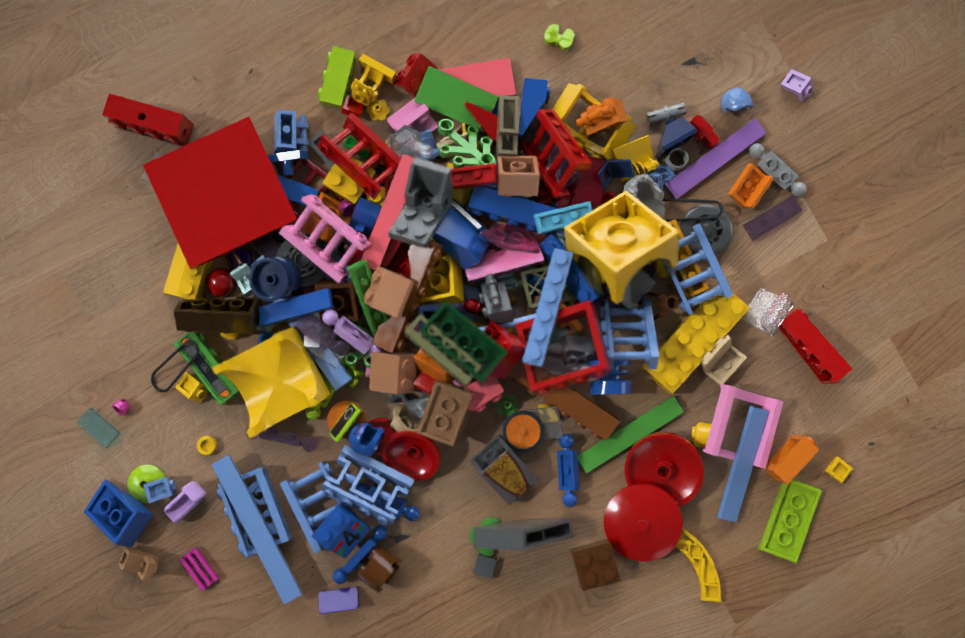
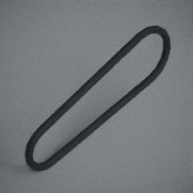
[662,198,723,222]
[151,340,199,392]

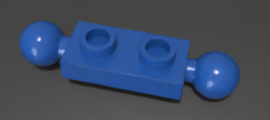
[557,433,579,507]
[356,482,420,522]
[333,525,388,584]

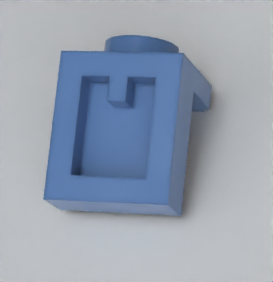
[412,128,440,161]
[143,476,177,503]

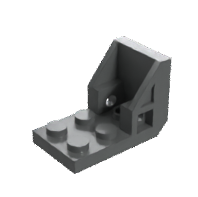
[388,158,453,249]

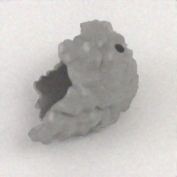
[623,173,665,218]

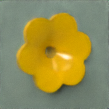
[366,99,390,121]

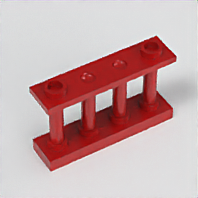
[519,109,592,198]
[317,113,401,200]

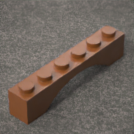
[372,239,443,353]

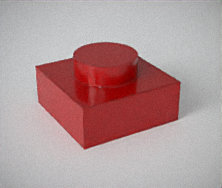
[341,95,364,119]

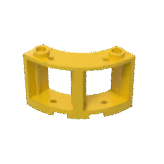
[552,83,636,160]

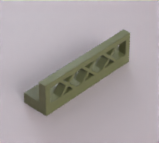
[404,314,482,387]

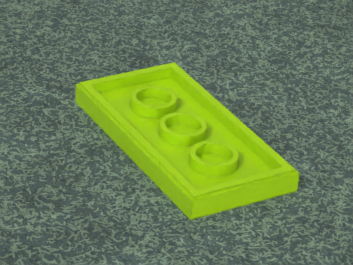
[758,479,822,564]

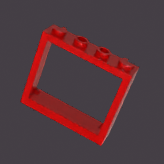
[515,300,612,395]

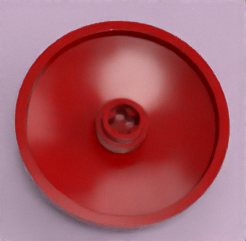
[625,432,704,507]
[604,483,683,562]

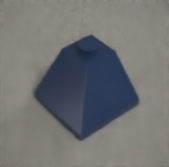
[656,117,698,159]

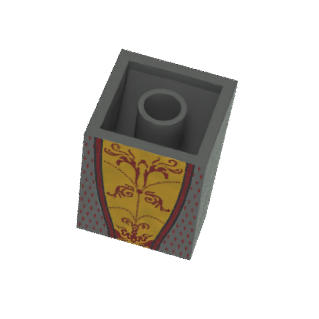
[470,435,538,505]

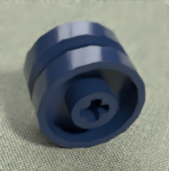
[249,256,300,301]

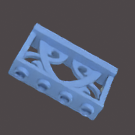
[217,466,293,558]

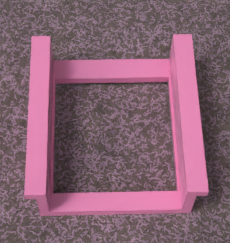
[703,384,784,469]

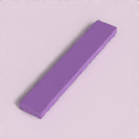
[664,118,766,199]

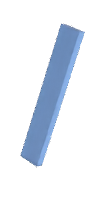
[717,406,769,522]

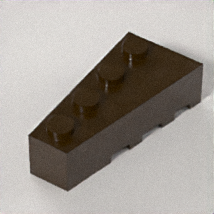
[174,294,262,335]

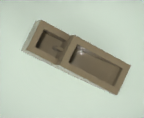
[496,95,519,159]

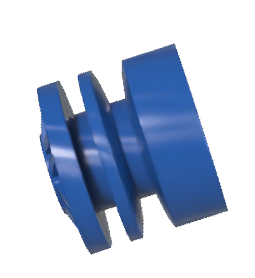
[589,359,631,394]

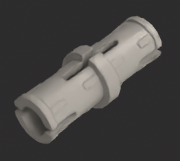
[646,102,687,124]

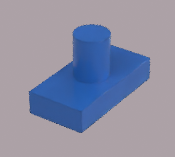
[268,150,309,176]

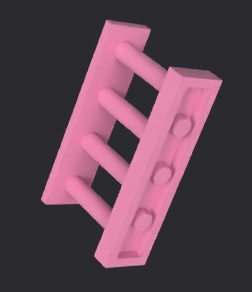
[279,194,371,283]

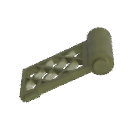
[520,255,604,310]

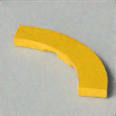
[676,528,721,603]

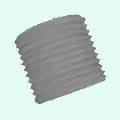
[665,147,689,172]

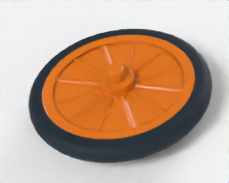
[503,411,544,452]

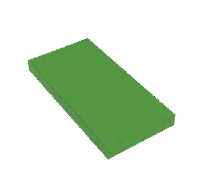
[414,66,499,133]

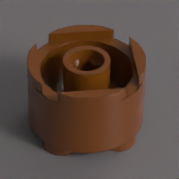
[357,547,402,593]

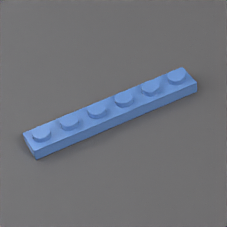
[522,248,574,368]

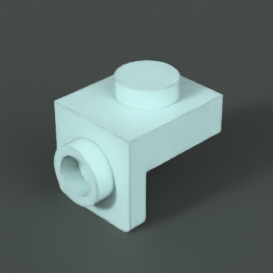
[230,263,254,298]

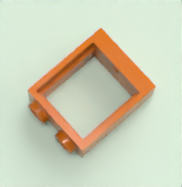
[764,434,819,485]

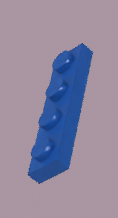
[538,233,600,303]

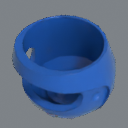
[349,423,385,456]

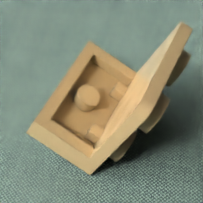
[702,335,747,386]

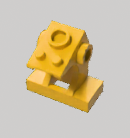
[350,54,396,106]

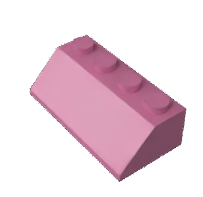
[465,239,544,285]

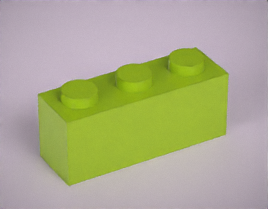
[318,46,357,110]

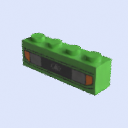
[174,331,240,405]

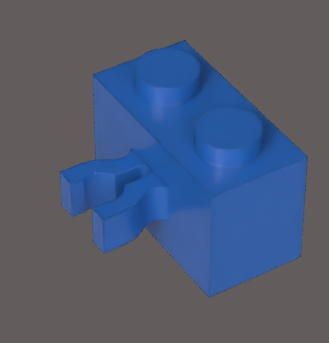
[349,197,382,239]

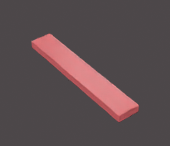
[361,154,414,270]

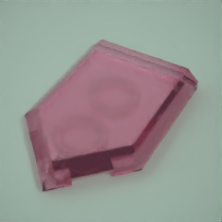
[480,223,540,254]

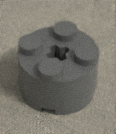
[609,268,655,309]

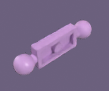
[322,310,384,357]

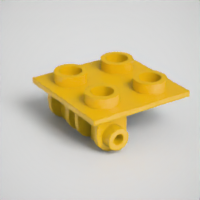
[613,135,659,182]

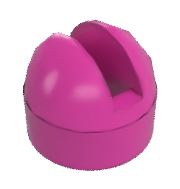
[339,199,356,217]
[112,399,130,416]

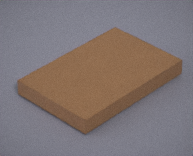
[417,379,474,446]

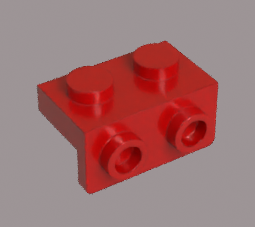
[394,53,438,98]

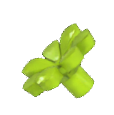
[347,365,365,388]

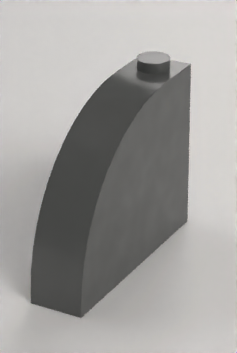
[473,518,573,551]

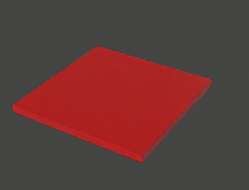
[143,116,298,270]

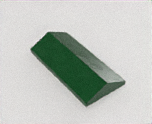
[419,301,508,383]

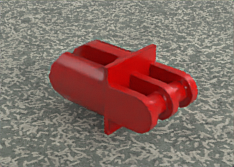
[689,115,719,149]

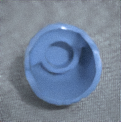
[720,88,754,114]

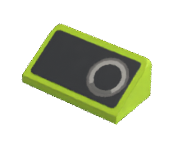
[329,403,363,442]

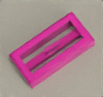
[179,547,219,591]

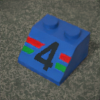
[311,502,371,558]

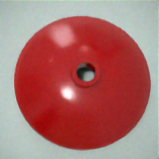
[382,431,440,482]

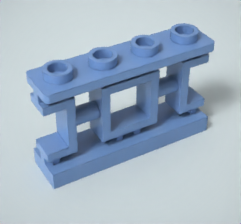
[322,445,414,525]

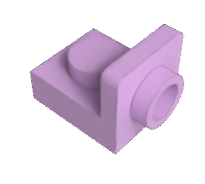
[781,69,813,102]

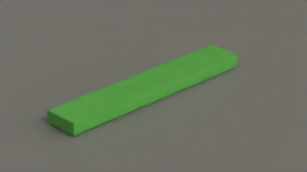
[577,396,684,473]

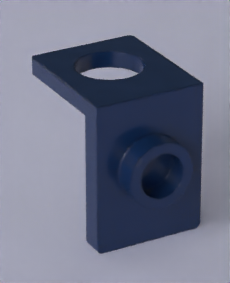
[598,159,635,189]

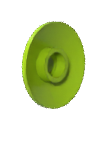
[127,465,165,503]

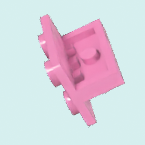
[387,98,438,149]

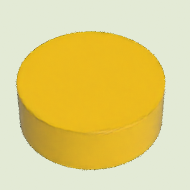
[197,436,218,455]

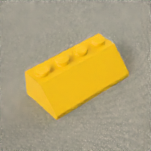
[163,244,213,300]

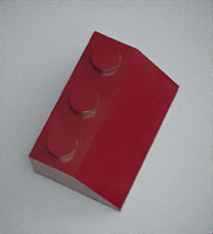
[557,156,607,210]

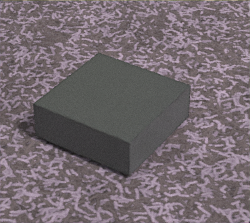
[473,553,497,579]

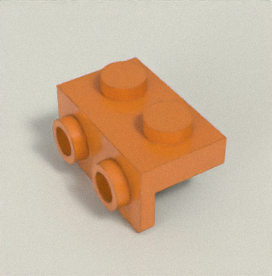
[728,163,774,209]

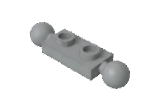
[749,143,807,197]

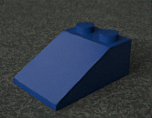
[518,78,551,144]
[432,208,493,270]
[84,479,153,547]

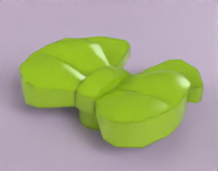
[544,24,575,51]

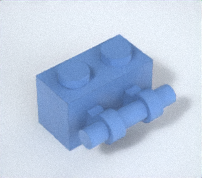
[273,110,309,154]

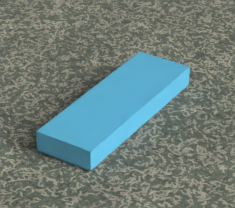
[533,201,593,234]

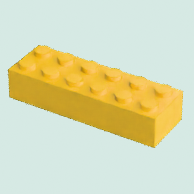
[641,284,750,394]

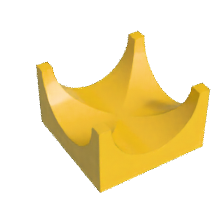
[564,191,679,304]
[212,326,331,438]

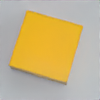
[825,456,853,484]

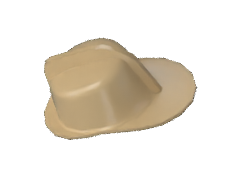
[390,405,421,432]

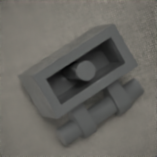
[479,274,513,324]

